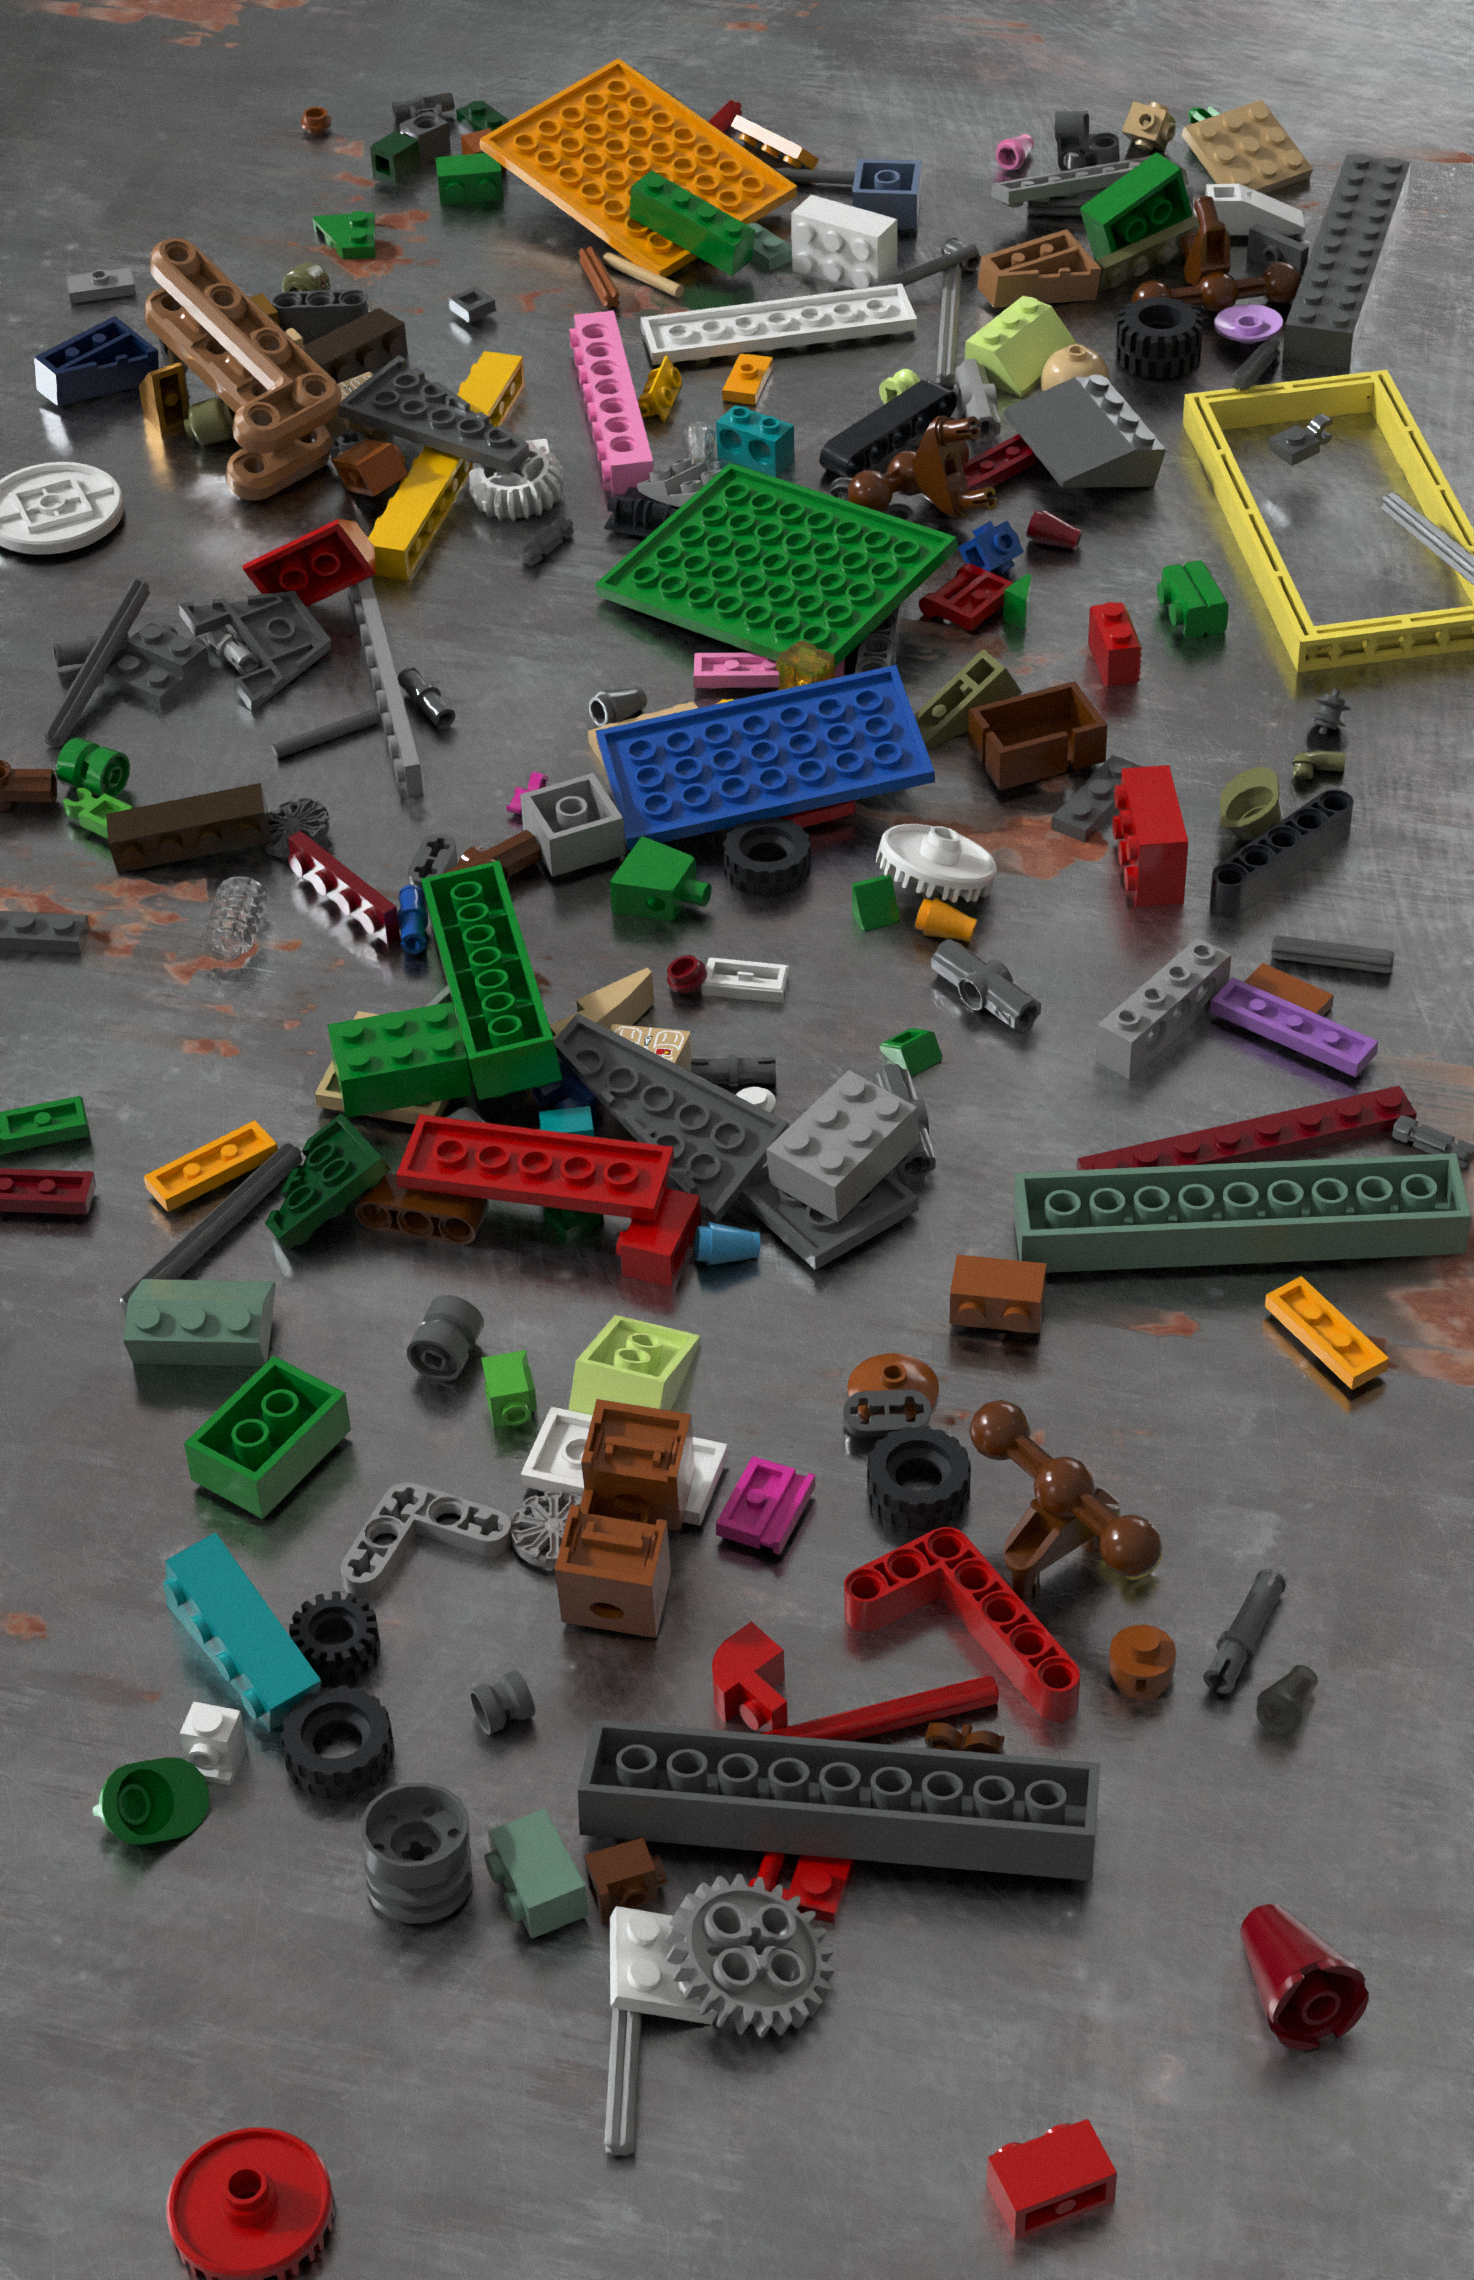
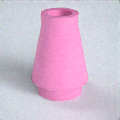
[996,134,1034,170]

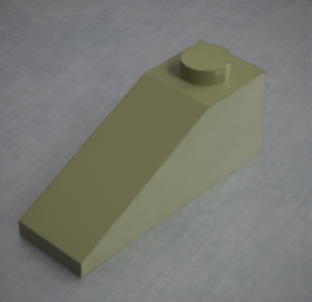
[914,649,1022,750]

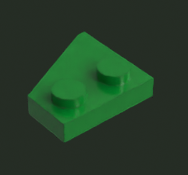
[313,211,376,259]

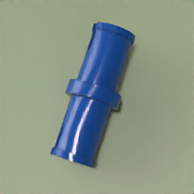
[397,885,429,954]

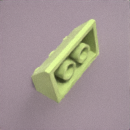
[965,296,1077,398]

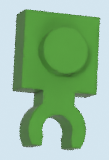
[63,787,133,839]

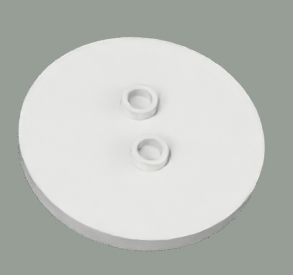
[0,462,124,554]

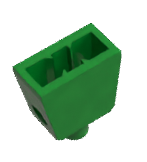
[610,836,712,921]

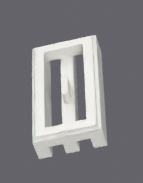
[701,958,790,1003]

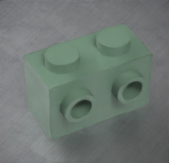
[484,1808,589,1939]

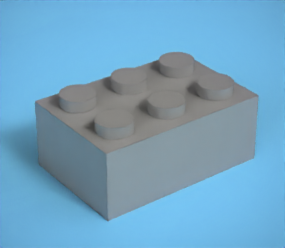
[766,1070,920,1222]

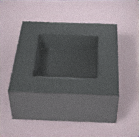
[449,286,496,323]

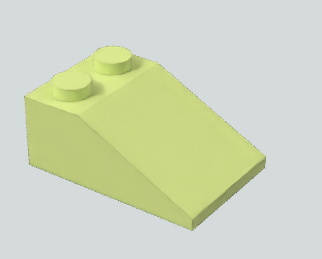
[568,1315,701,1415]

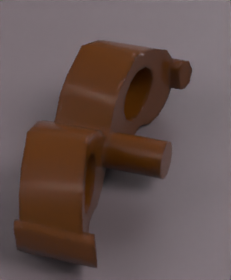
[925,1722,1005,1754]

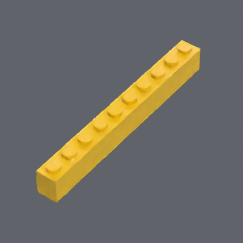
[367,351,525,580]

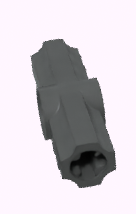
[931,938,1041,1033]
[873,1063,936,1180]

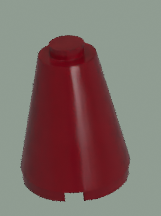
[1240,1904,1369,2050]

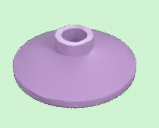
[1215,304,1283,344]

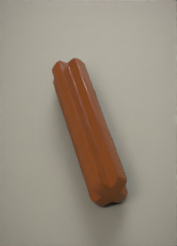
[578,246,620,309]

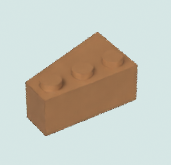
[977,229,1101,308]

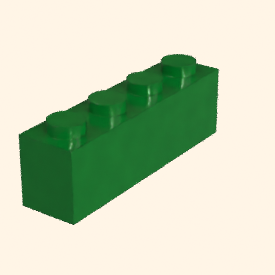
[629,170,755,276]

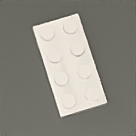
[520,1407,728,1525]

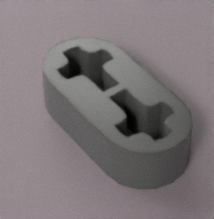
[408,834,458,897]
[843,1389,931,1438]

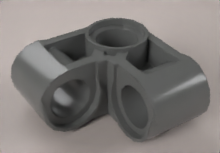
[1055,111,1120,171]

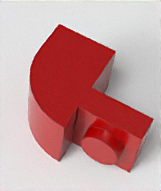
[712,1621,788,1733]

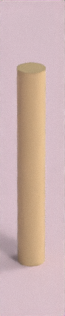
[603,252,684,298]

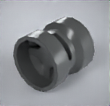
[469,1670,535,1735]

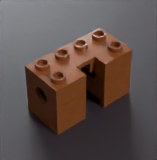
[555,1399,695,1638]

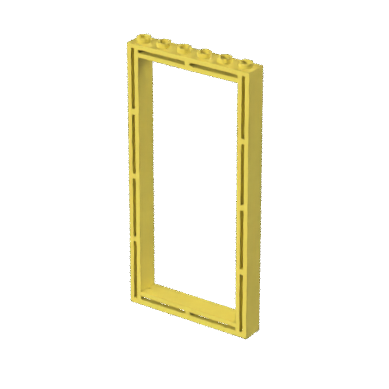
[1183,370,1474,672]

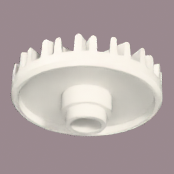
[876,824,997,903]

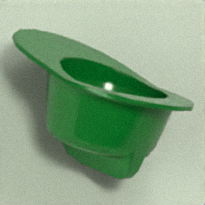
[92,1757,209,1845]

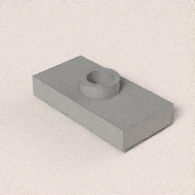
[66,267,136,304]

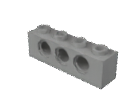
[1096,938,1231,1080]

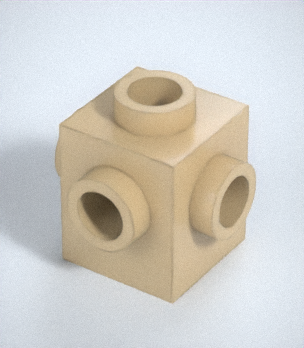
[1122,101,1176,152]

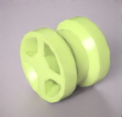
[879,369,920,404]

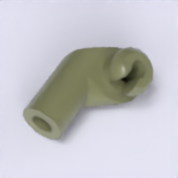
[1291,750,1346,780]

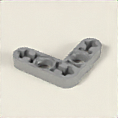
[340,1482,512,1598]

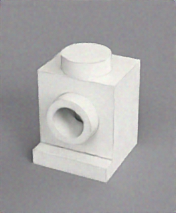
[180,1702,248,1786]

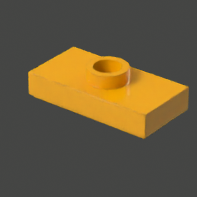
[722,353,773,405]

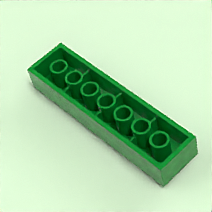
[421,860,562,1100]

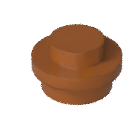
[301,107,332,135]

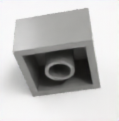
[520,773,626,877]

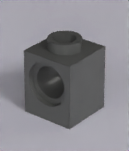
[399,111,451,164]

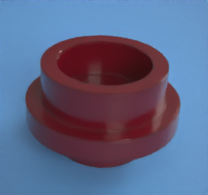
[667,955,707,993]

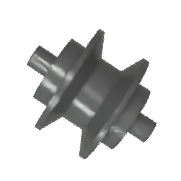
[1308,689,1351,735]

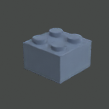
[852,159,922,231]

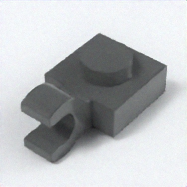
[1269,414,1333,466]

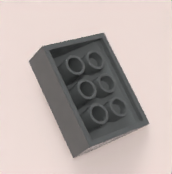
[1004,374,1166,488]

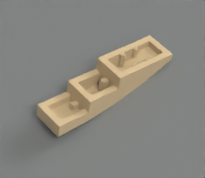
[530,967,654,1090]

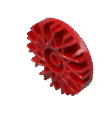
[166,2127,335,2280]

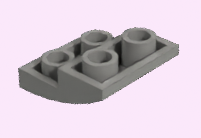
[637,458,721,507]

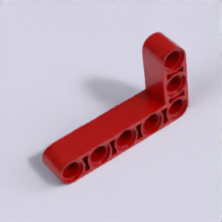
[844,1527,1080,1722]

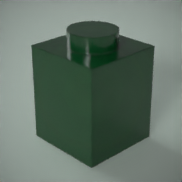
[370,131,421,184]

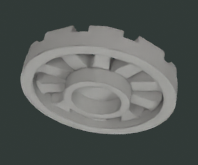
[510,1491,582,1568]

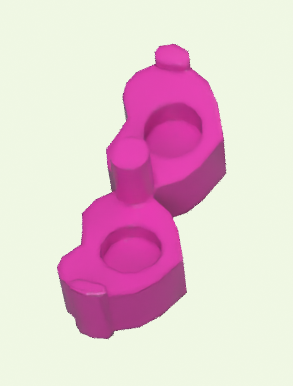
[506,771,548,815]

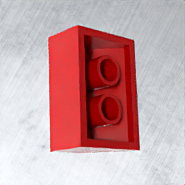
[243,519,376,607]

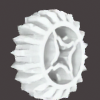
[468,443,564,522]

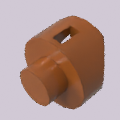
[1109,1624,1177,1700]

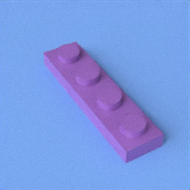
[1210,977,1379,1077]

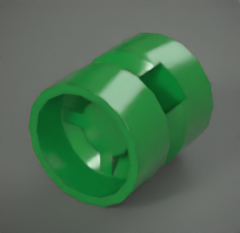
[56,737,130,798]

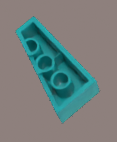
[162,1532,321,1731]

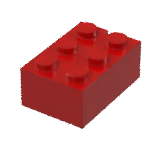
[1112,765,1188,907]

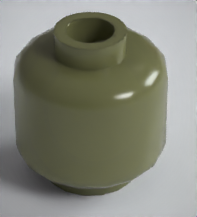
[184,397,235,447]

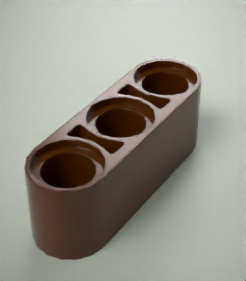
[355,1173,489,1245]

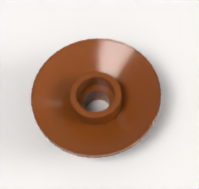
[847,1353,939,1422]

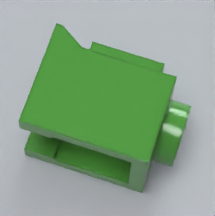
[481,1350,537,1428]

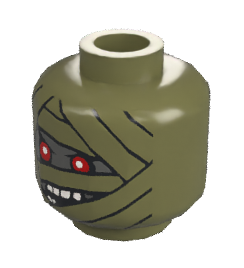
[281,262,331,293]

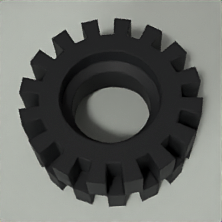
[289,1591,381,1685]

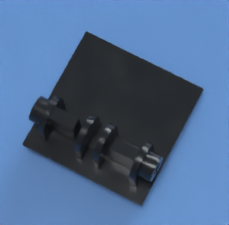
[604,487,680,537]

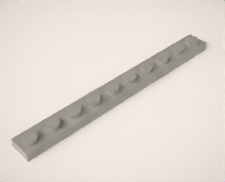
[349,577,423,797]

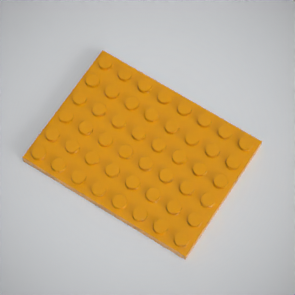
[480,58,797,278]

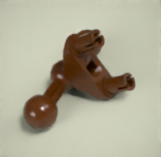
[1132,196,1302,314]
[847,415,997,519]
[969,1400,1163,1601]

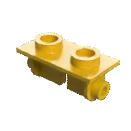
[637,356,682,422]

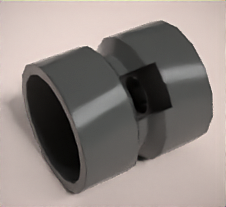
[406,1295,484,1381]

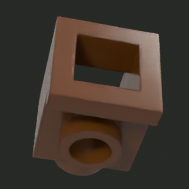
[584,1837,667,1925]

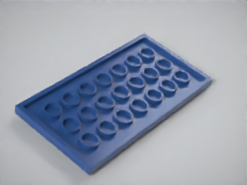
[596,665,935,850]

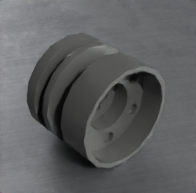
[361,1782,473,1924]

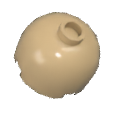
[1040,344,1110,392]

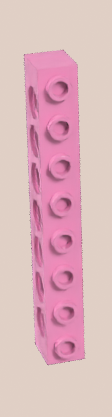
[569,310,654,495]

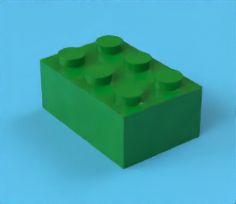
[1080,152,1193,260]
[327,1002,472,1118]
[184,1355,351,1519]

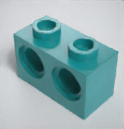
[716,405,795,477]

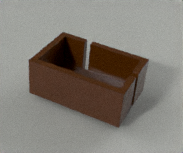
[968,681,1108,790]

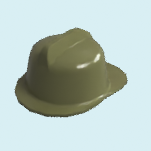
[1220,767,1283,842]

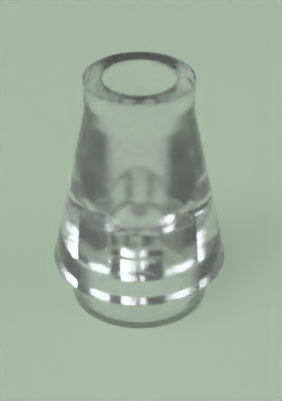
[682,421,717,470]

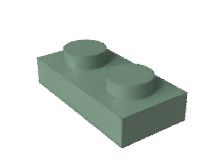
[746,222,792,271]

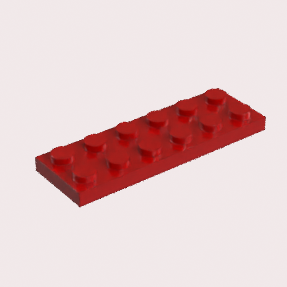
[396,1114,674,1221]

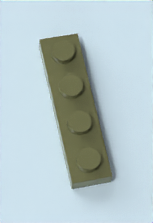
[1096,215,1200,294]

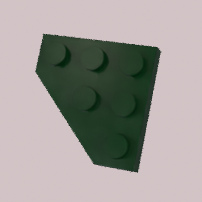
[265,1113,392,1252]

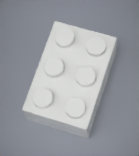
[791,195,897,289]

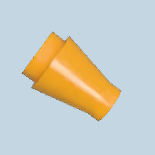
[914,897,977,943]

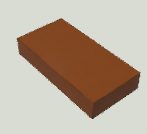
[1244,963,1334,1017]

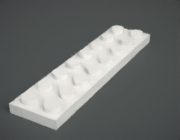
[640,283,917,365]

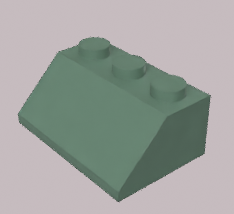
[123,1279,276,1366]

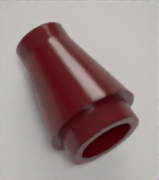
[1026,509,1082,550]

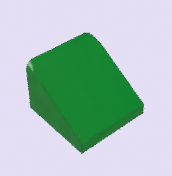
[1003,573,1032,629]
[852,875,899,931]
[879,1028,942,1076]

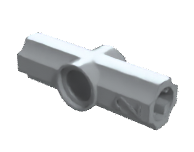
[955,359,1001,443]

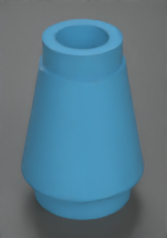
[694,1222,760,1266]

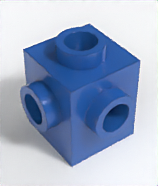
[958,520,1024,576]

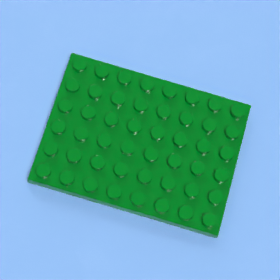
[594,463,959,678]

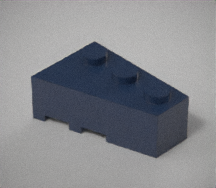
[34,316,159,406]

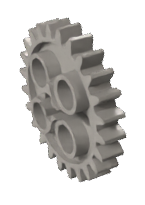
[665,1874,835,2037]

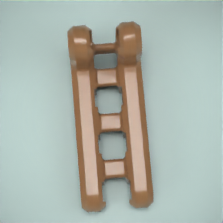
[144,238,342,501]

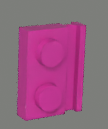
[715,1456,816,1555]

